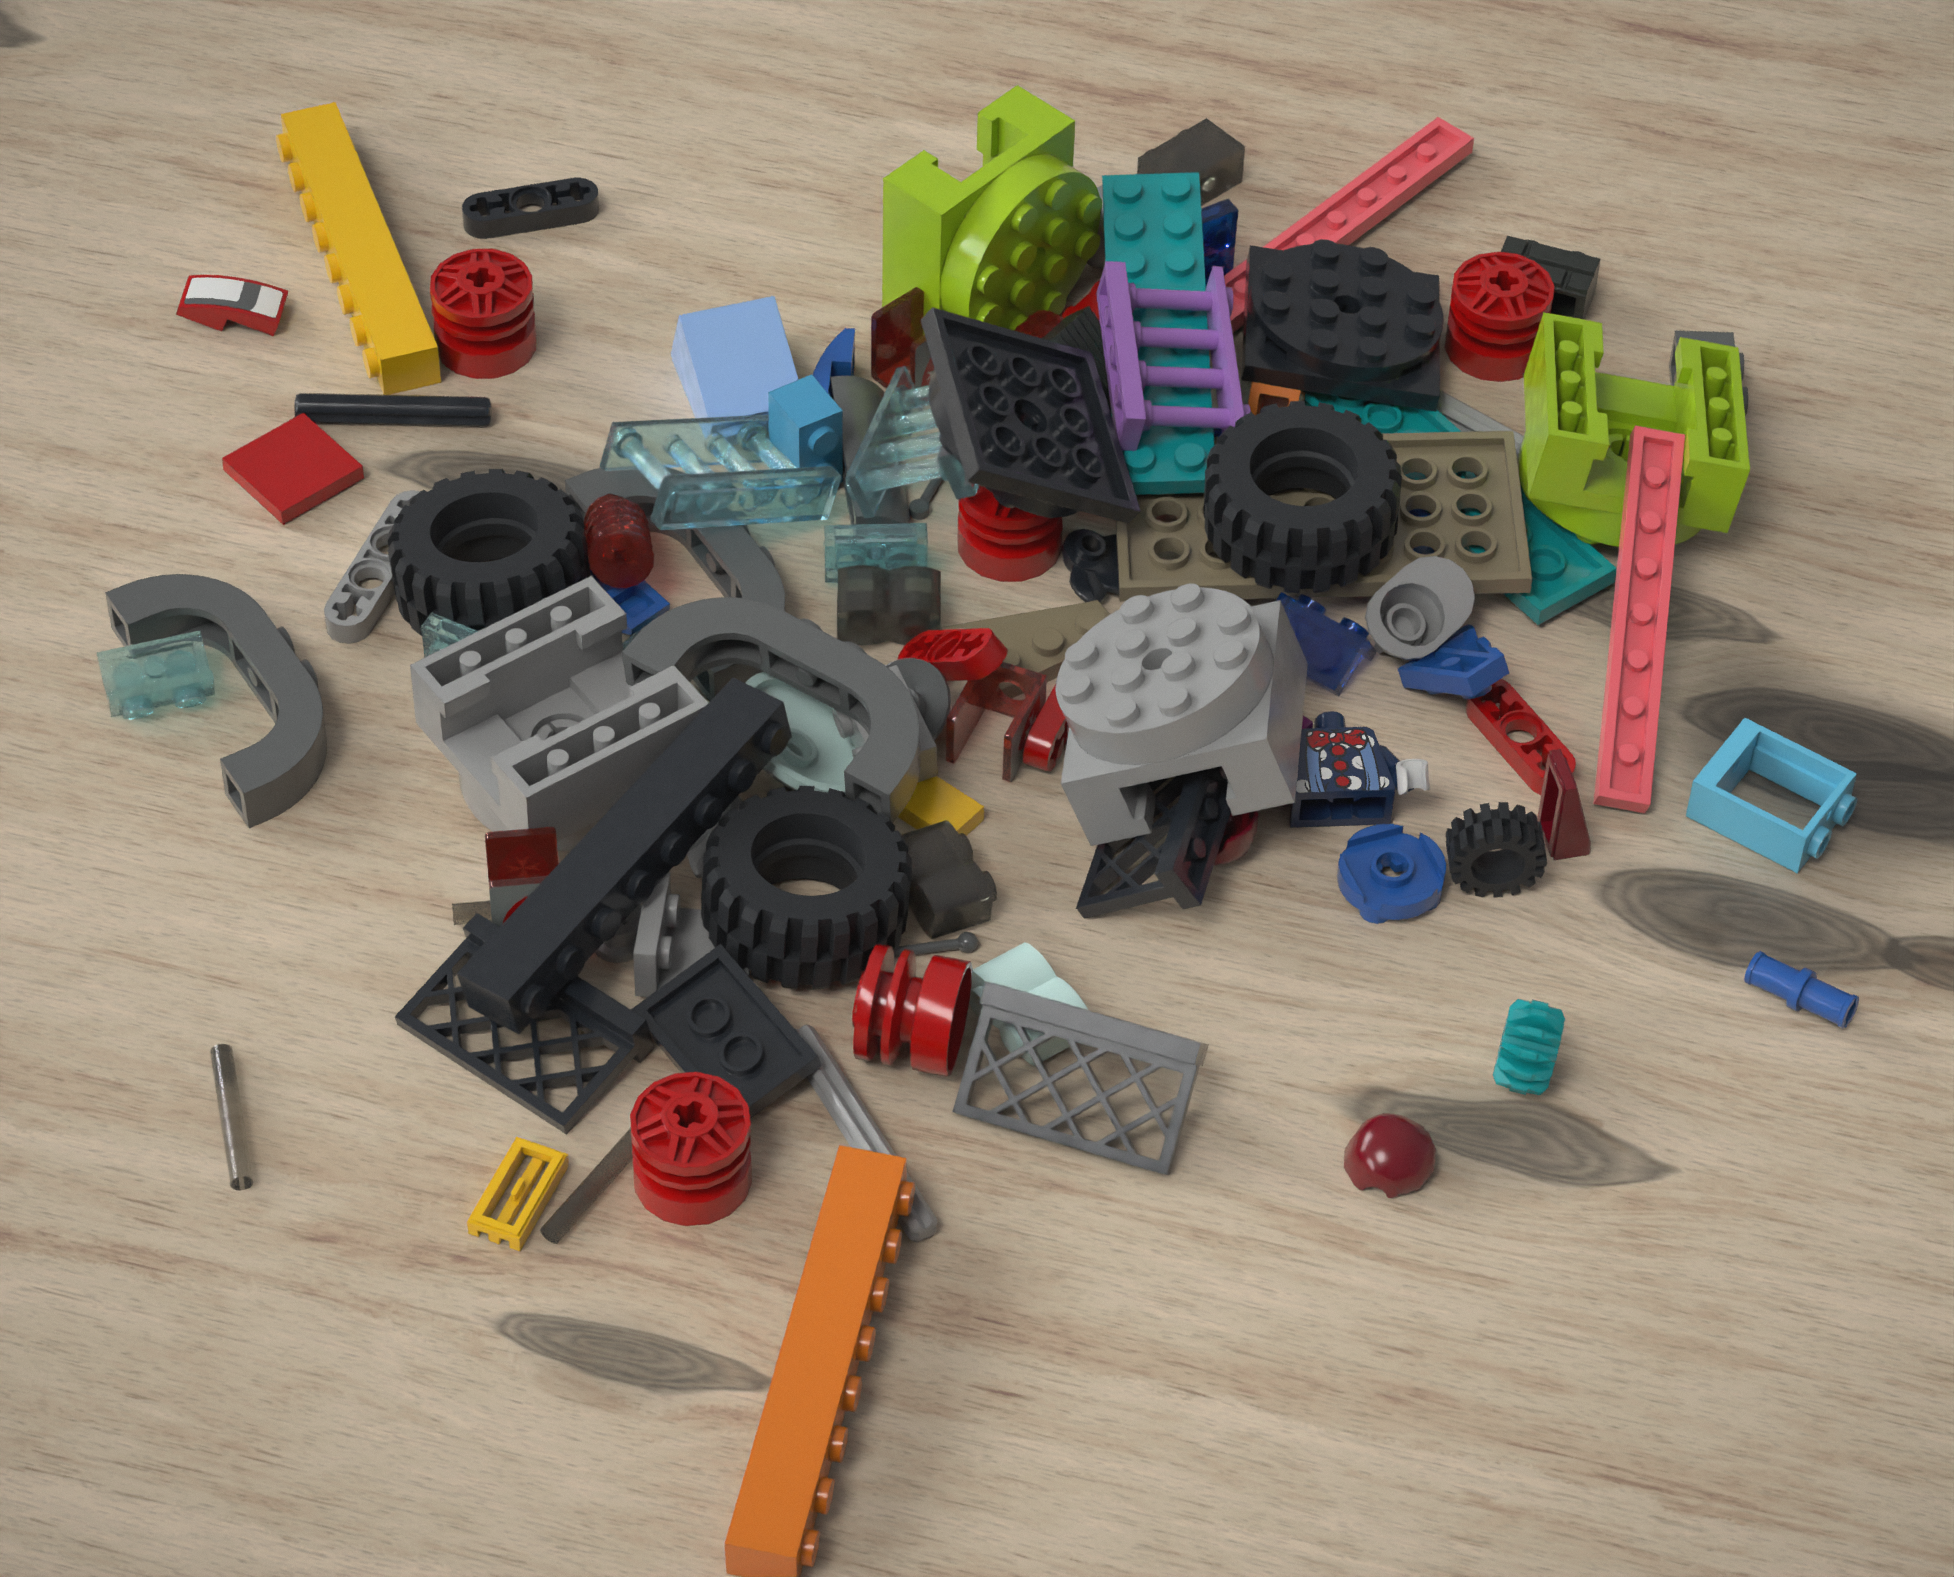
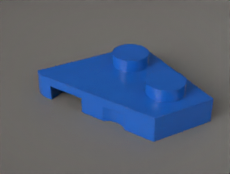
[1398,624,1509,699]

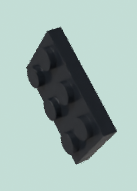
[632,944,821,1119]

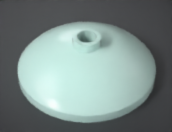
[746,672,855,795]

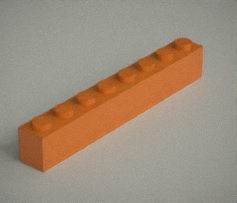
[725,1145,915,1577]

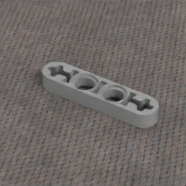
[324,490,420,644]

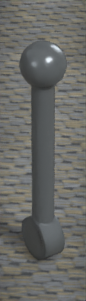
[909,449,952,520]
[894,932,978,958]

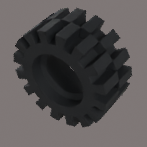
[1445,802,1547,898]

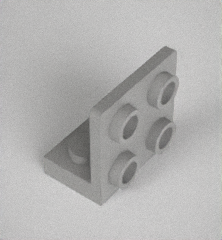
[633,871,750,997]

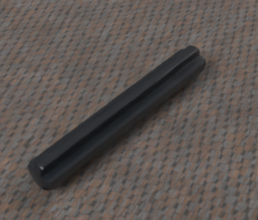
[294,393,492,427]

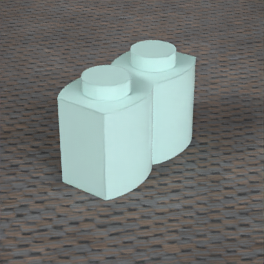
[970,942,1088,1066]

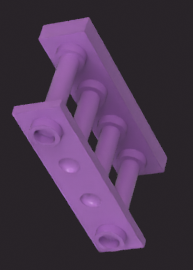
[1096,261,1251,451]

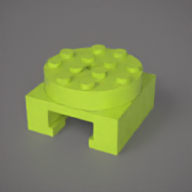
[882,85,1103,346]
[1517,312,1750,547]

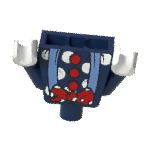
[1289,711,1430,828]

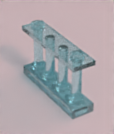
[846,366,979,519]
[600,415,842,530]

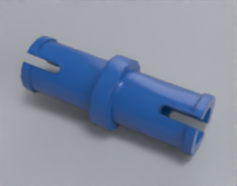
[1744,951,1859,1029]

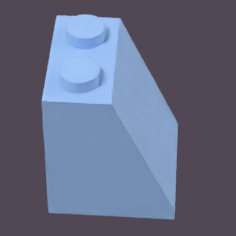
[671,296,799,443]

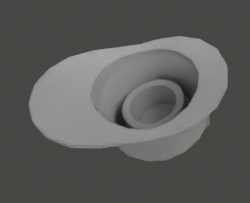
[1365,556,1475,660]

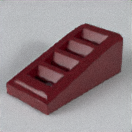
[1537,749,1591,860]

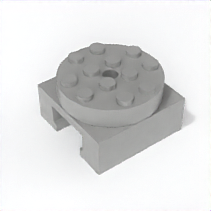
[410,576,708,854]
[1056,584,1308,846]

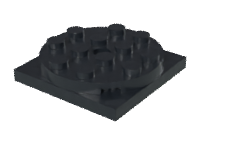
[1241,239,1444,412]
[921,307,1141,524]

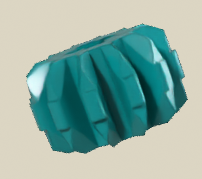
[1493,999,1565,1095]

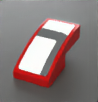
[176,275,289,336]

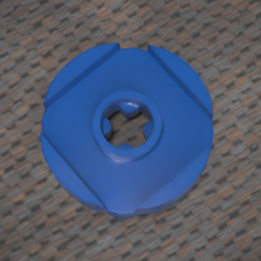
[1337,824,1446,924]

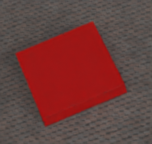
[222,413,364,524]

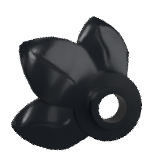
[1062,529,1119,603]

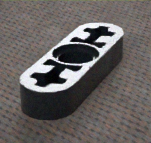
[462,177,599,239]

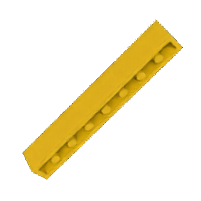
[276,102,441,395]

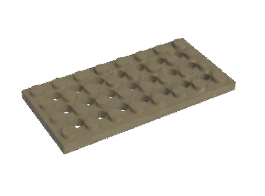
[1116,431,1532,602]

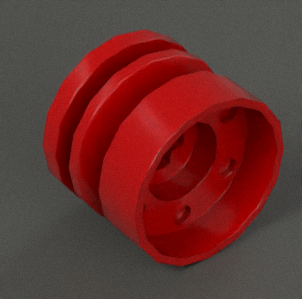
[430,248,537,379]
[1444,252,1555,382]
[957,470,1063,582]
[852,944,973,1077]
[630,1072,752,1226]

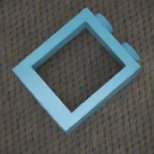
[1686,718,1857,874]

